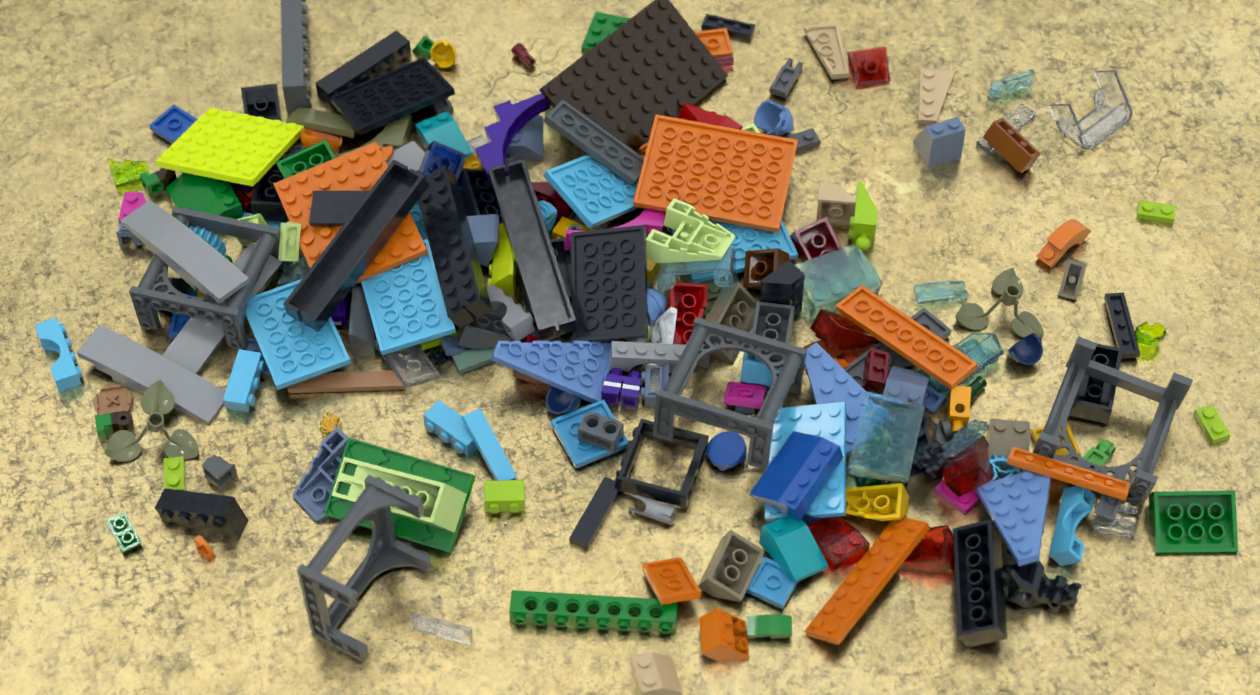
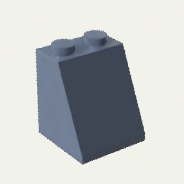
[913,117,966,168]
[467,214,499,266]
[883,366,931,411]

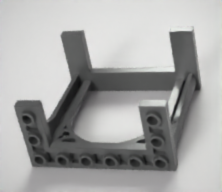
[129,206,287,350]
[653,317,807,470]
[1033,336,1193,505]
[297,475,432,661]

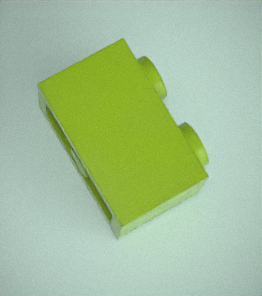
[484,480,525,513]

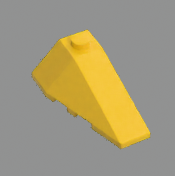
[846,483,909,521]

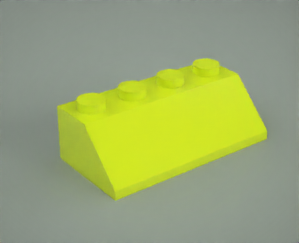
[488,223,516,298]

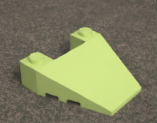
[646,198,736,263]

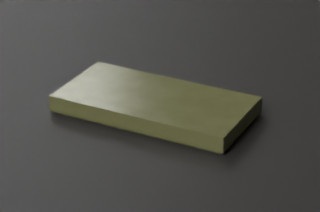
[286,106,358,138]

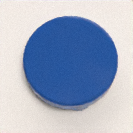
[707,431,747,471]

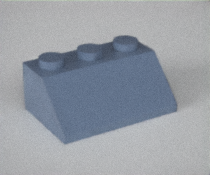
[507,114,543,160]

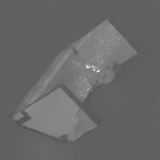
[1049,70,1133,149]

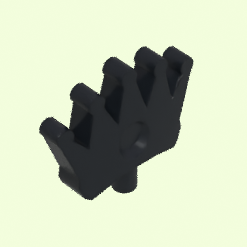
[427,347,452,368]

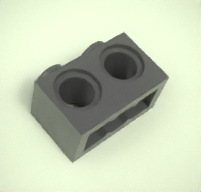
[578,411,624,453]

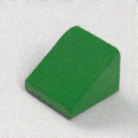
[412,35,434,58]

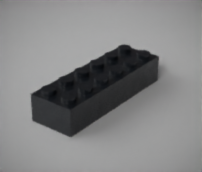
[953,519,1007,647]

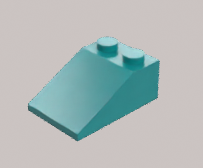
[415,111,473,167]
[759,515,828,583]

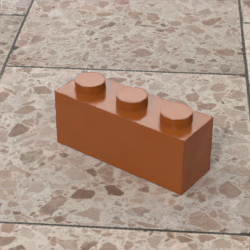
[983,118,1041,173]

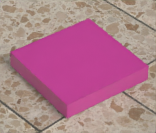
[723,381,767,409]

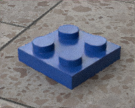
[149,105,198,144]

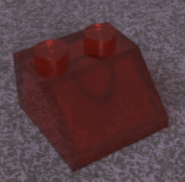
[847,46,890,87]

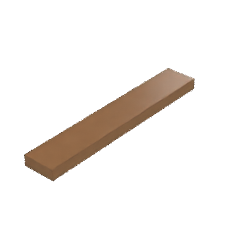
[288,370,406,393]

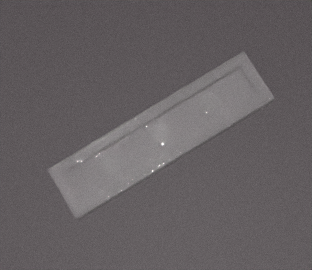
[976,103,1036,154]

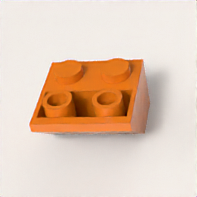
[699,608,749,661]

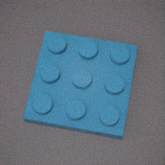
[551,399,629,469]

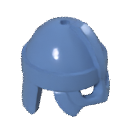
[754,100,795,136]
[647,288,667,326]

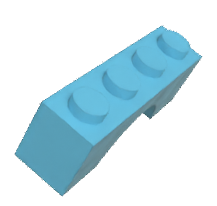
[35,317,83,392]
[1049,486,1095,566]

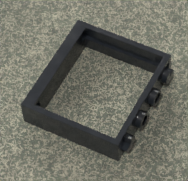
[614,419,709,508]

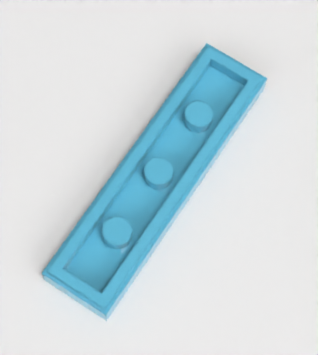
[462,409,517,481]

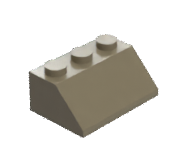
[698,530,765,601]

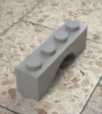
[487,284,535,341]
[609,341,686,373]

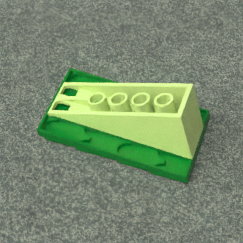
[324,437,476,553]

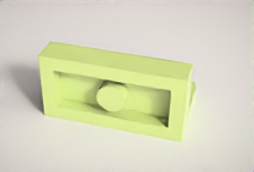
[278,222,301,261]

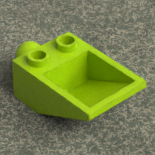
[848,181,878,251]

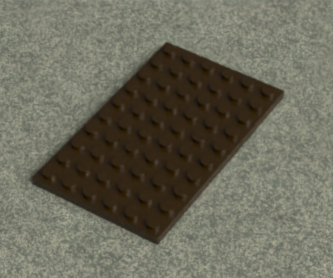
[539,0,728,152]

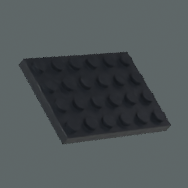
[330,57,455,136]
[571,225,648,342]

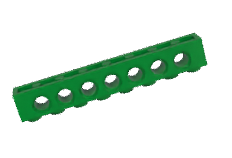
[509,590,678,633]

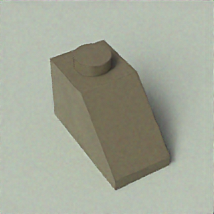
[1058,258,1088,300]

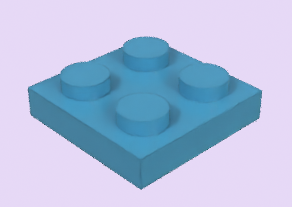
[746,557,799,609]

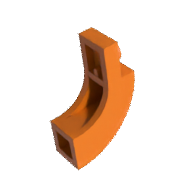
[1036,219,1091,268]

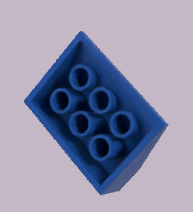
[749,431,844,521]

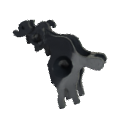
[883,400,950,479]
[999,548,1082,613]

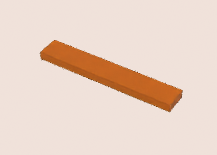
[1007,447,1131,501]

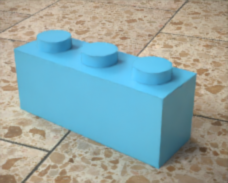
[223,349,266,413]
[423,400,477,457]

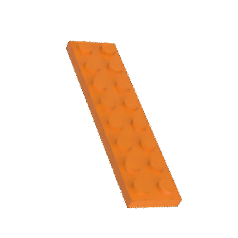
[836,285,978,390]
[804,517,930,645]

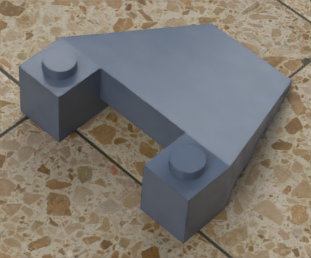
[292,427,349,522]

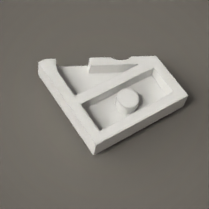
[650,307,677,344]

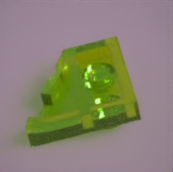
[107,158,150,188]

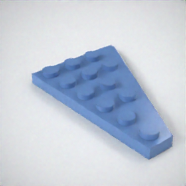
[491,341,611,403]
[805,342,894,457]
[976,471,1051,566]

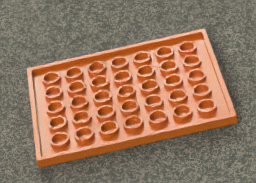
[633,115,798,233]
[273,142,428,284]

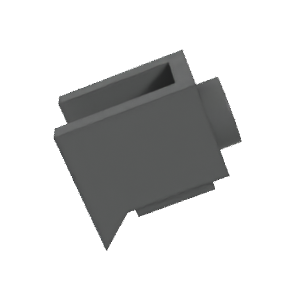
[202,455,237,489]

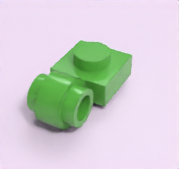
[1083,439,1116,469]

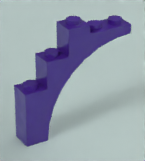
[475,93,551,187]

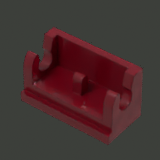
[862,348,890,393]

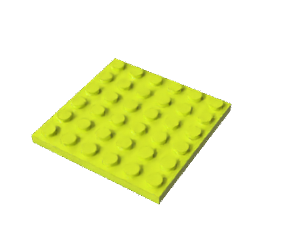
[155,108,304,186]

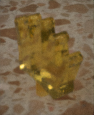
[320,412,342,436]

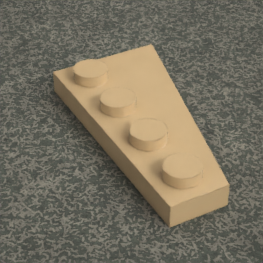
[804,23,849,79]
[918,68,955,125]

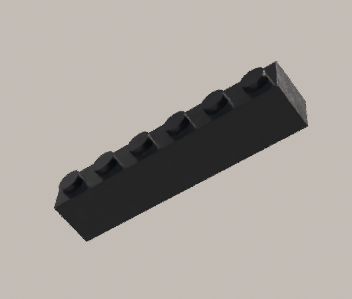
[315,30,411,106]

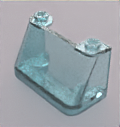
[657,245,738,291]

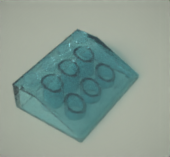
[795,244,883,317]
[846,391,925,482]

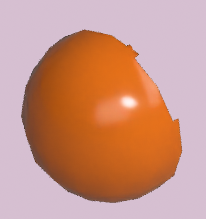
[300,129,343,155]

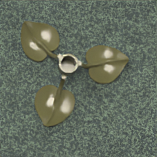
[955,268,1044,338]
[104,380,199,462]

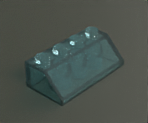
[918,333,1004,394]

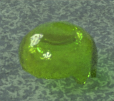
[1134,321,1167,348]

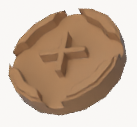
[93,385,133,415]

